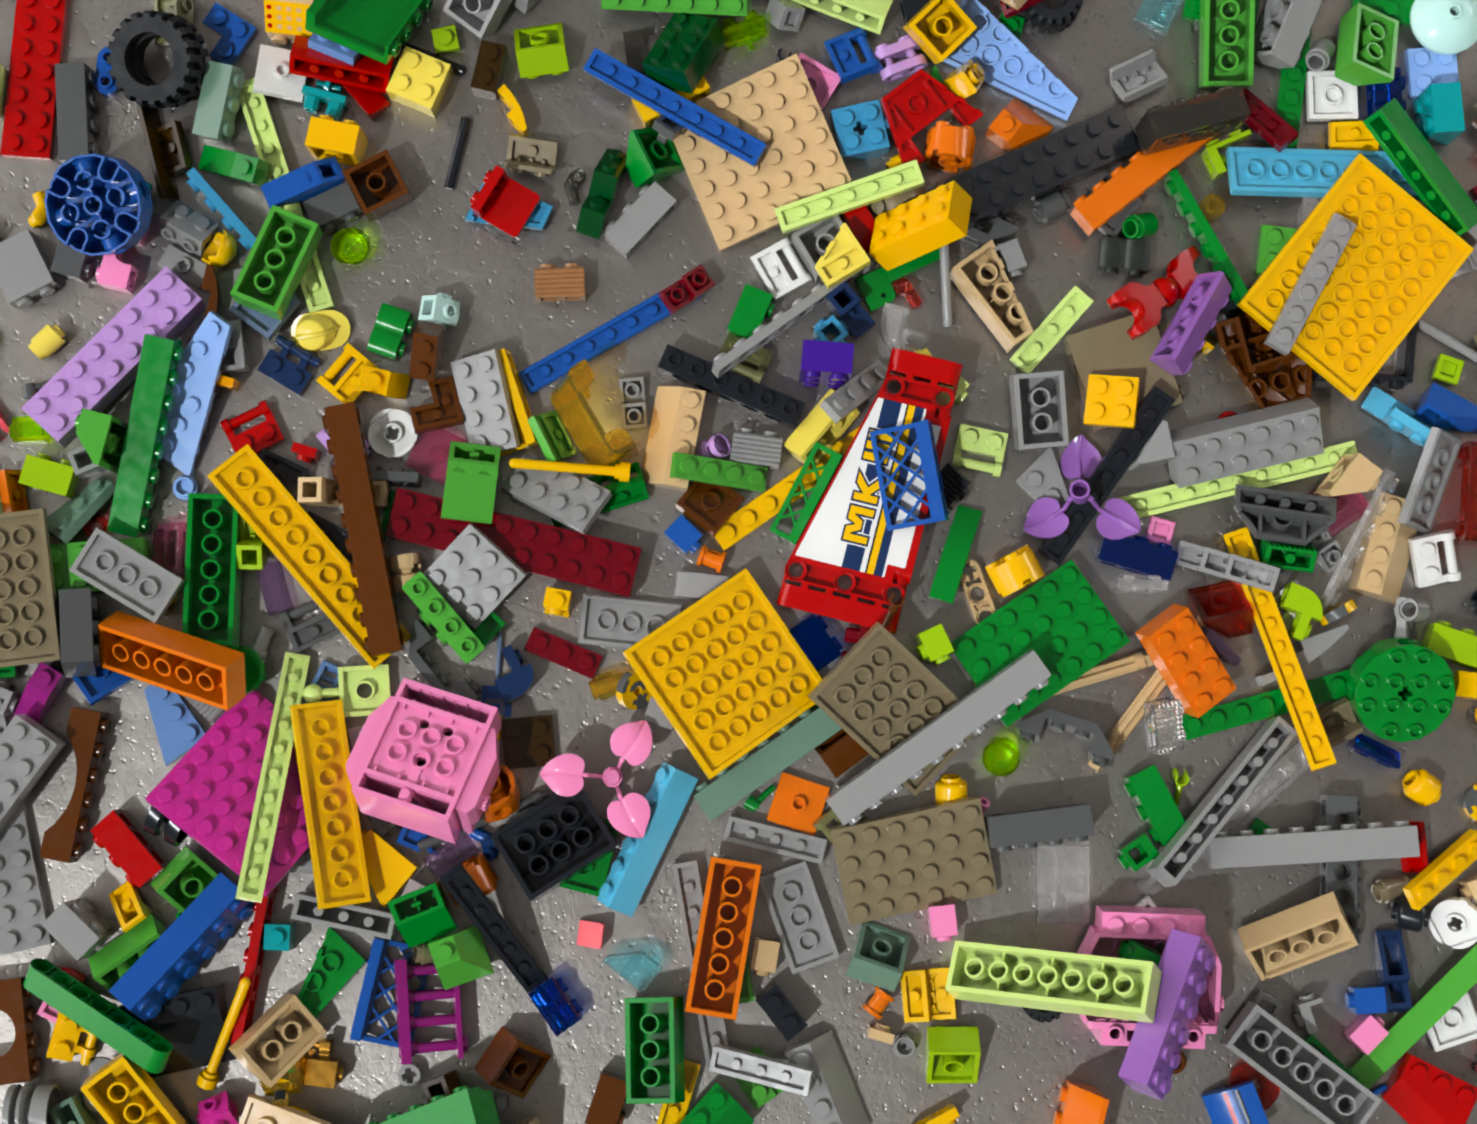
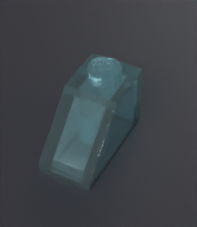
[603,951,663,994]

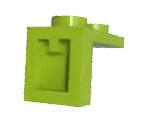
[1200,129,1252,181]

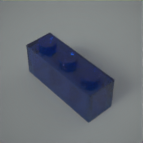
[1094,535,1179,583]

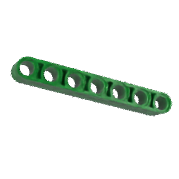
[23,958,173,1074]

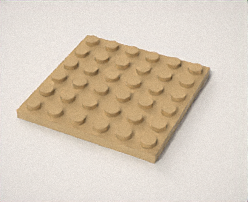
[673,53,852,252]

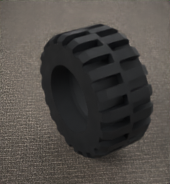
[107,10,209,108]

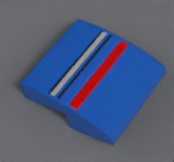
[1201,1079,1269,1124]

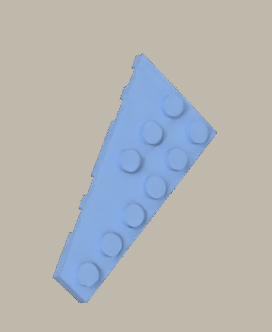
[943,0,1078,122]
[162,311,233,477]

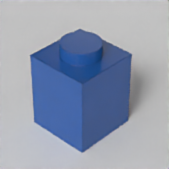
[664,515,703,555]
[1344,984,1387,1015]

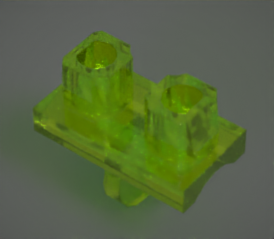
[722,9,767,52]

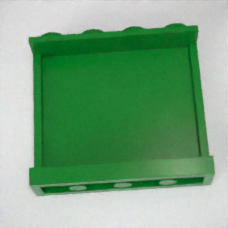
[305,0,433,65]

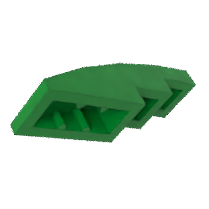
[929,505,983,604]

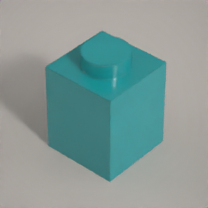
[263,922,296,951]

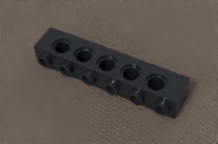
[658,344,805,430]

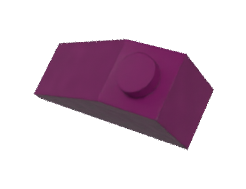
[12,662,71,725]

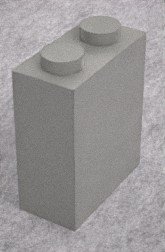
[0,229,61,308]

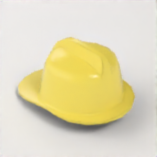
[291,310,351,352]

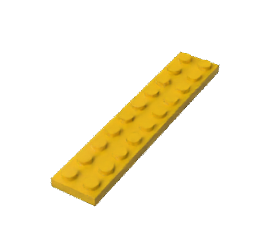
[207,444,411,669]

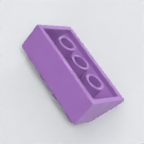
[1149,271,1232,376]

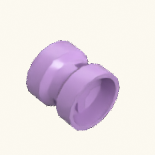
[696,433,731,459]

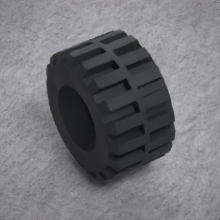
[1020,0,1083,34]

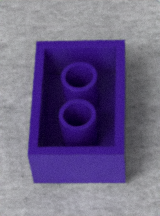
[799,339,854,390]

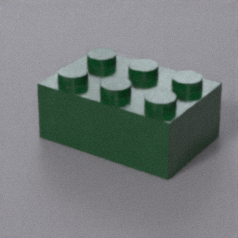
[642,13,725,93]

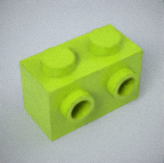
[914,623,954,666]

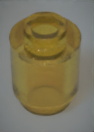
[1198,194,1225,224]
[588,669,623,700]

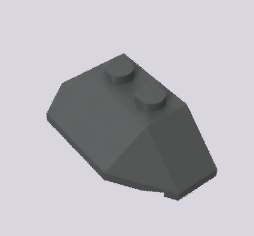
[1234,484,1337,546]

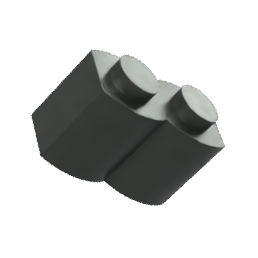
[1097,237,1152,278]

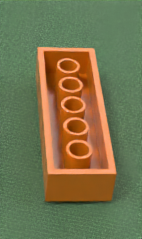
[98,611,246,711]
[685,855,762,1020]

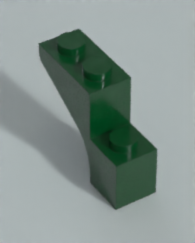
[576,148,627,240]

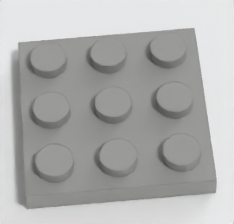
[423,522,527,629]

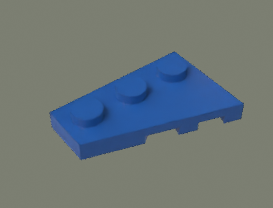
[60,660,135,706]

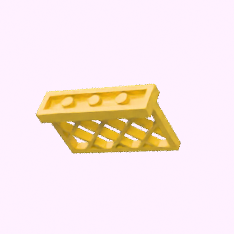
[499,348,539,458]

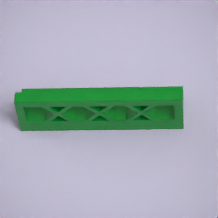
[769,441,845,545]
[551,462,649,527]

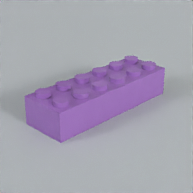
[1118,929,1216,1101]

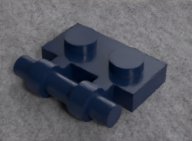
[257,335,322,396]

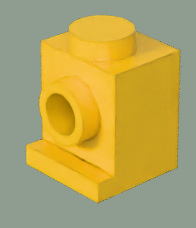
[543,587,574,618]

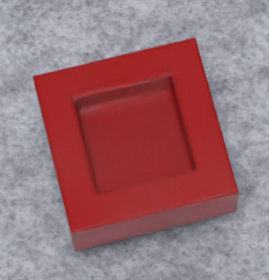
[291,442,322,464]

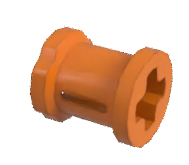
[696,544,727,574]
[862,986,895,1020]

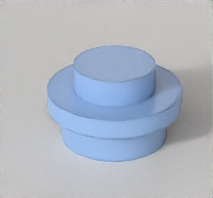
[173,475,198,500]

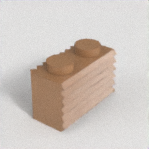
[534,263,586,302]

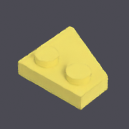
[815,223,871,289]

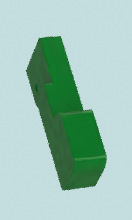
[855,248,940,312]

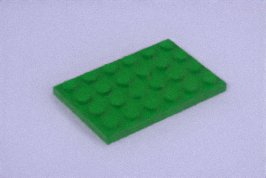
[951,559,1131,728]

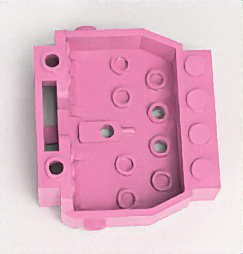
[346,678,502,844]
[1077,904,1224,1049]

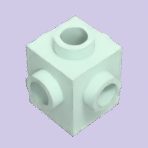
[418,293,461,331]

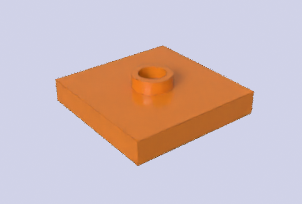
[766,772,830,836]

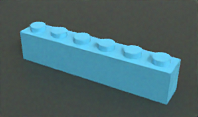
[597,762,698,917]

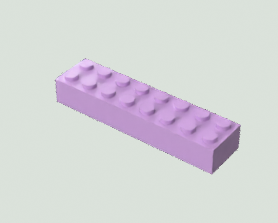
[21,266,207,448]

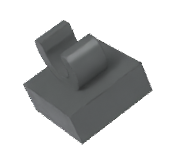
[652,115,685,145]

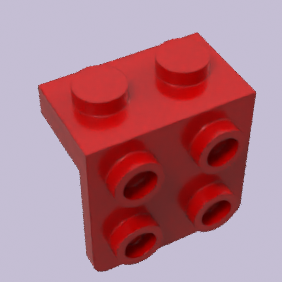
[470,165,540,238]

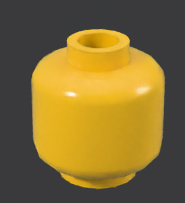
[1402,769,1442,806]
[935,774,968,804]

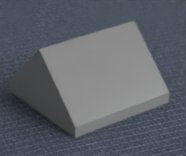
[1128,420,1175,471]

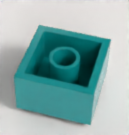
[1413,82,1465,146]

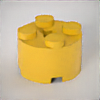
[985,544,1045,598]

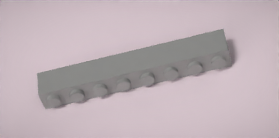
[1147,716,1297,888]
[1206,820,1420,869]

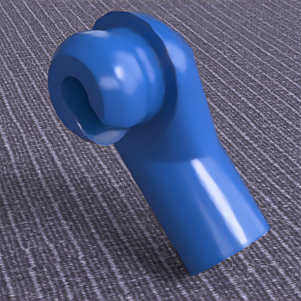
[469,828,499,861]

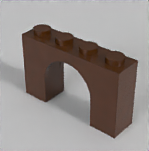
[0,976,41,1085]

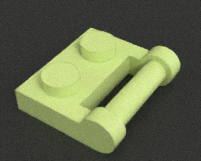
[951,424,1008,477]

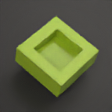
[431,25,461,56]
[1431,354,1465,386]

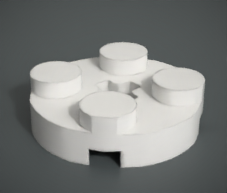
[368,408,419,459]
[1429,897,1477,949]

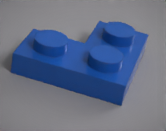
[202,2,258,66]

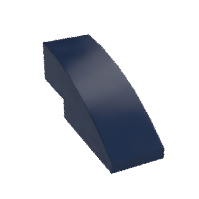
[1374,929,1412,1013]

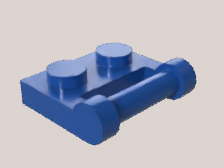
[824,27,883,84]

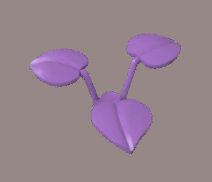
[1023,434,1141,540]

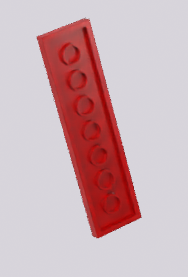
[0,0,69,161]

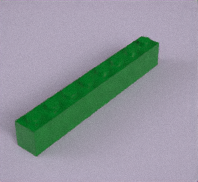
[107,333,183,538]

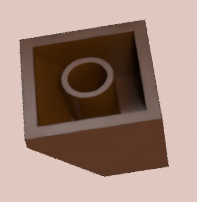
[474,1026,551,1099]

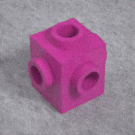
[196,1091,239,1124]

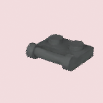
[279,600,342,654]

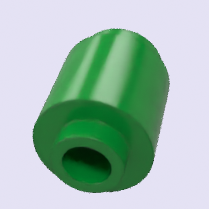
[1122,212,1158,239]

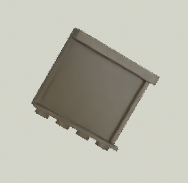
[1063,315,1184,433]

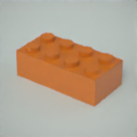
[1135,603,1237,718]

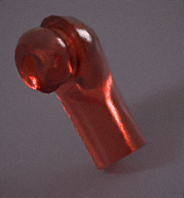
[892,277,923,310]

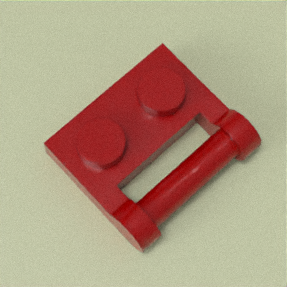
[220,400,286,453]

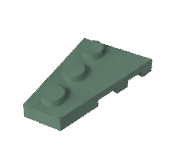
[47,476,115,544]

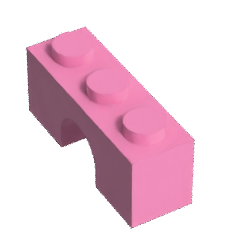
[96,225,150,294]

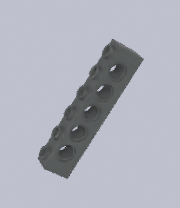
[1320,794,1361,950]

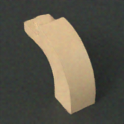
[297,477,389,508]

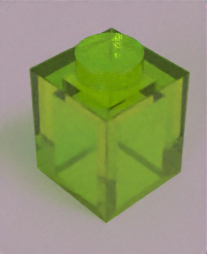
[9,416,51,445]

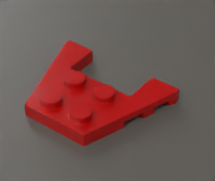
[880,69,984,165]

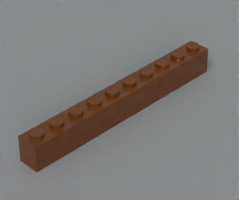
[322,402,405,657]

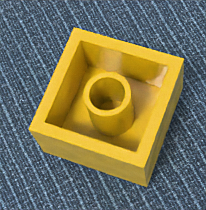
[902,0,977,64]
[305,115,368,166]

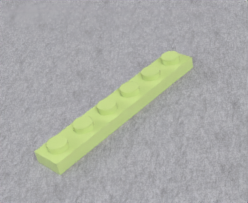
[774,160,925,234]

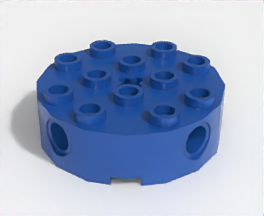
[44,154,153,256]

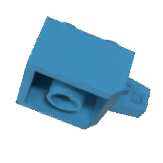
[829,99,892,164]

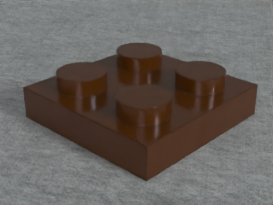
[675,482,745,537]

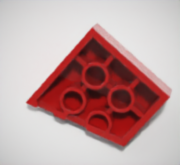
[1380,1052,1477,1124]

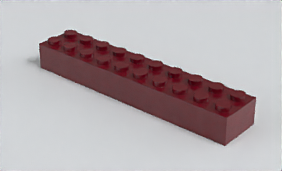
[385,487,643,599]

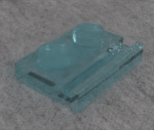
[1133,0,1183,36]

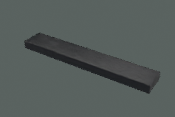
[439,862,548,993]

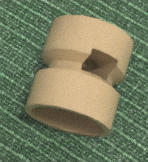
[388,552,423,593]

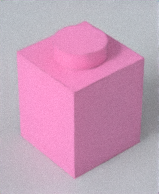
[927,903,958,942]
[1342,1013,1389,1055]

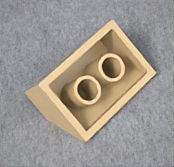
[228,994,327,1088]

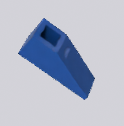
[261,157,345,209]
[1413,382,1477,433]

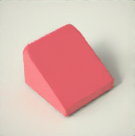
[577,919,605,949]

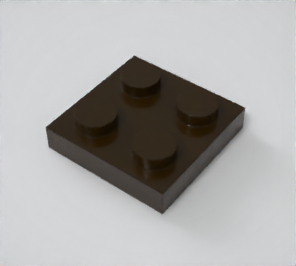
[501,715,556,769]

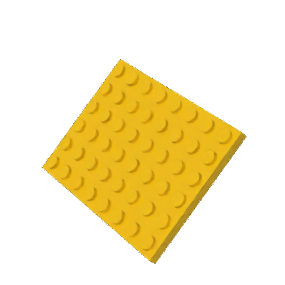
[1237,153,1474,401]

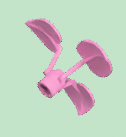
[540,720,652,838]

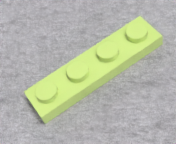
[1009,285,1094,373]

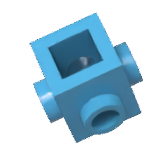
[813,315,849,343]

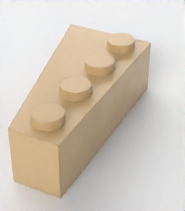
[950,239,1034,353]

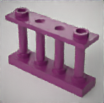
[394,957,467,1065]

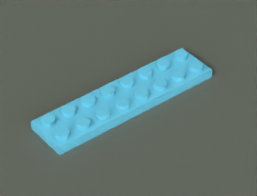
[1226,147,1422,201]

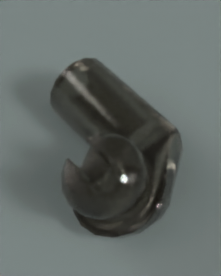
[563,169,586,206]

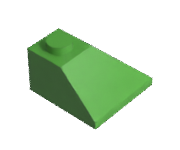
[428,925,494,990]

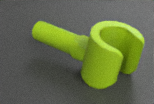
[1172,768,1190,805]

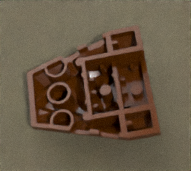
[1214,313,1312,409]

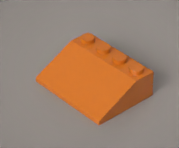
[1052,1080,1109,1124]

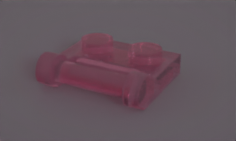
[152,522,187,574]

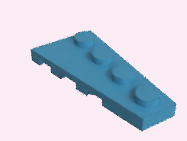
[186,167,256,251]

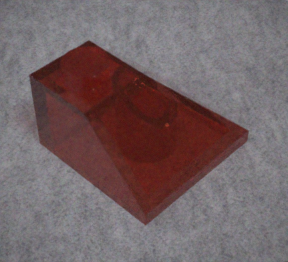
[1188,581,1253,638]

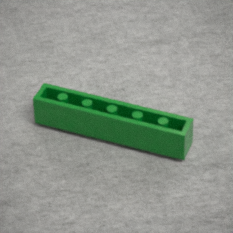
[1363,98,1477,236]

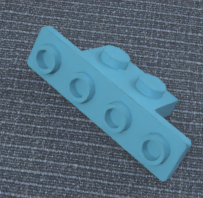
[1361,387,1457,447]

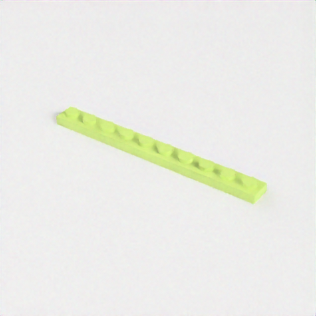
[239,77,335,312]
[1118,440,1358,519]
[235,652,311,903]

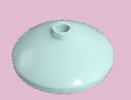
[1410,0,1477,55]

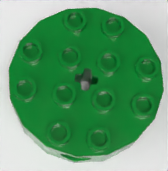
[1346,637,1456,742]

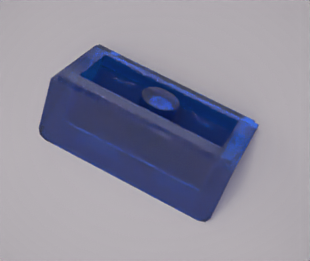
[1346,733,1401,769]

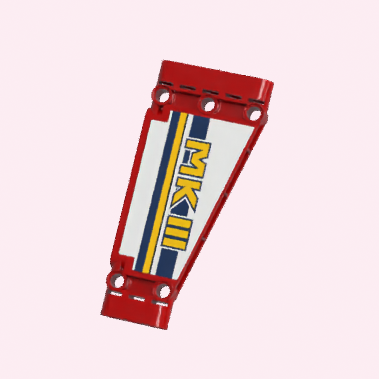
[776,348,963,634]

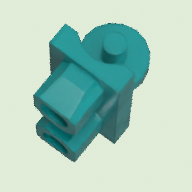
[301,81,351,120]

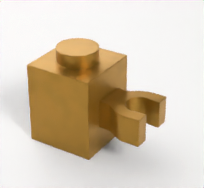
[304,1039,345,1088]

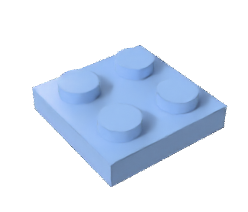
[1404,48,1459,99]

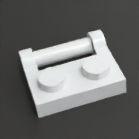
[750,237,813,302]
[1408,529,1462,588]

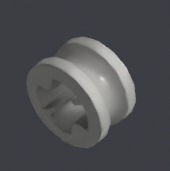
[398,1062,422,1087]

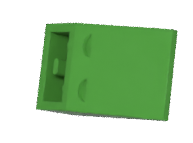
[441,441,501,524]

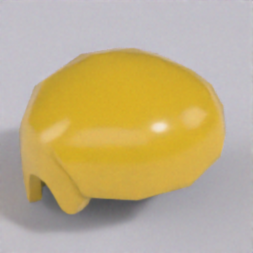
[202,230,238,268]

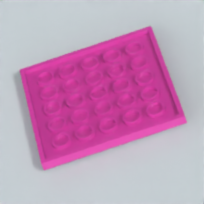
[146,690,309,897]

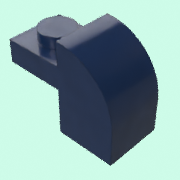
[825,281,876,340]
[494,645,533,706]

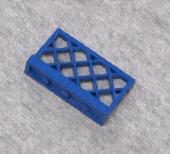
[869,419,949,531]
[350,936,431,1047]

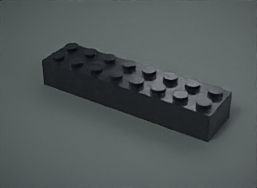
[943,104,1142,230]

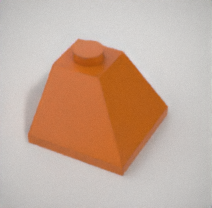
[985,97,1054,153]

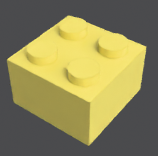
[386,46,454,118]

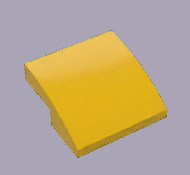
[901,967,958,1023]

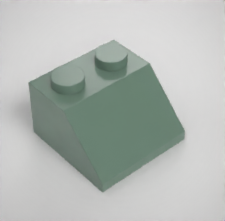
[846,921,911,992]

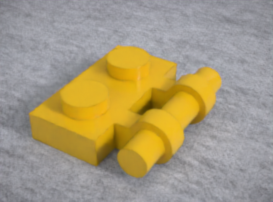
[46,1011,98,1065]

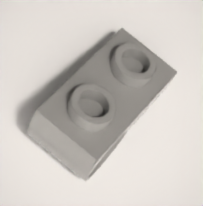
[1394,597,1430,640]

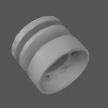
[1,1084,63,1124]

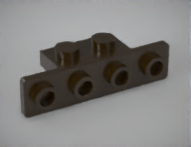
[137,105,192,201]

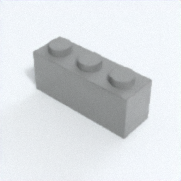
[604,181,677,260]

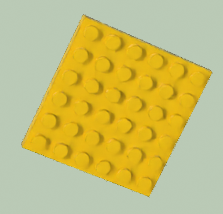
[623,568,822,779]

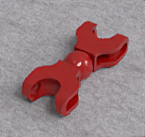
[1106,245,1200,340]

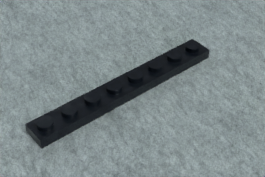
[1038,386,1175,566]

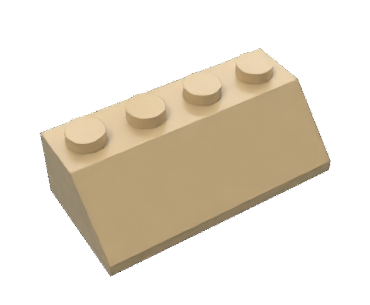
[641,386,706,492]
[1348,492,1417,604]
[1237,891,1359,982]

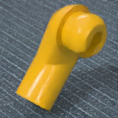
[28,191,47,228]

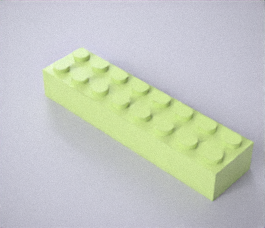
[945,940,1162,1023]

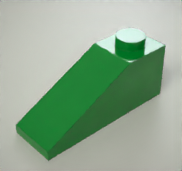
[198,145,272,187]

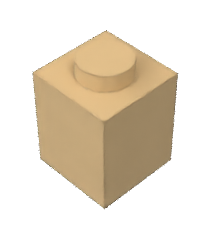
[750,936,780,976]

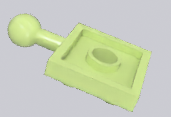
[303,664,390,718]

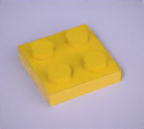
[1083,374,1141,429]

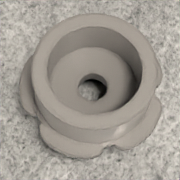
[892,1033,917,1059]

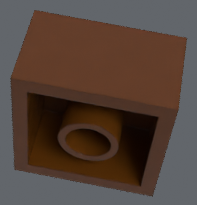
[343,149,414,222]

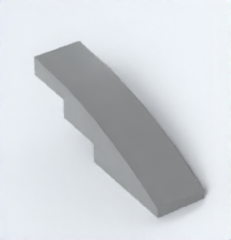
[1173,540,1281,593]
[1255,624,1350,686]

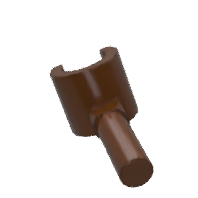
[882,593,905,628]

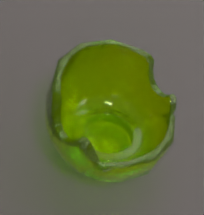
[330,228,371,265]
[982,737,1021,777]

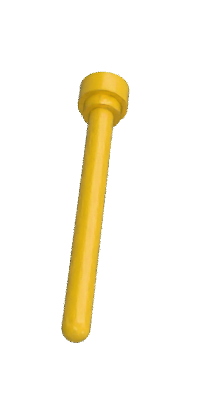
[509,458,631,482]
[196,977,251,1090]

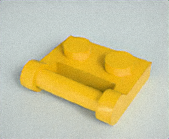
[315,343,378,404]

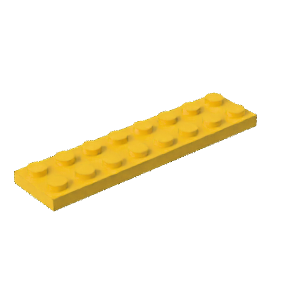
[290,699,371,910]

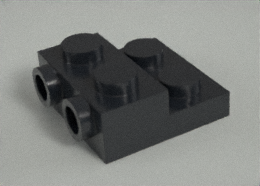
[255,448,309,499]

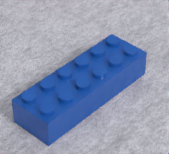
[109,872,253,1022]

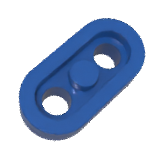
[94,47,120,97]

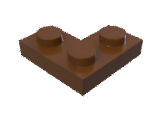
[409,376,464,434]

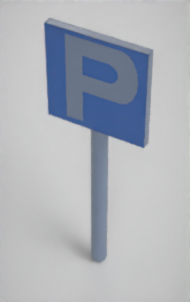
[481,631,512,717]

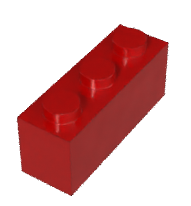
[90,809,167,888]

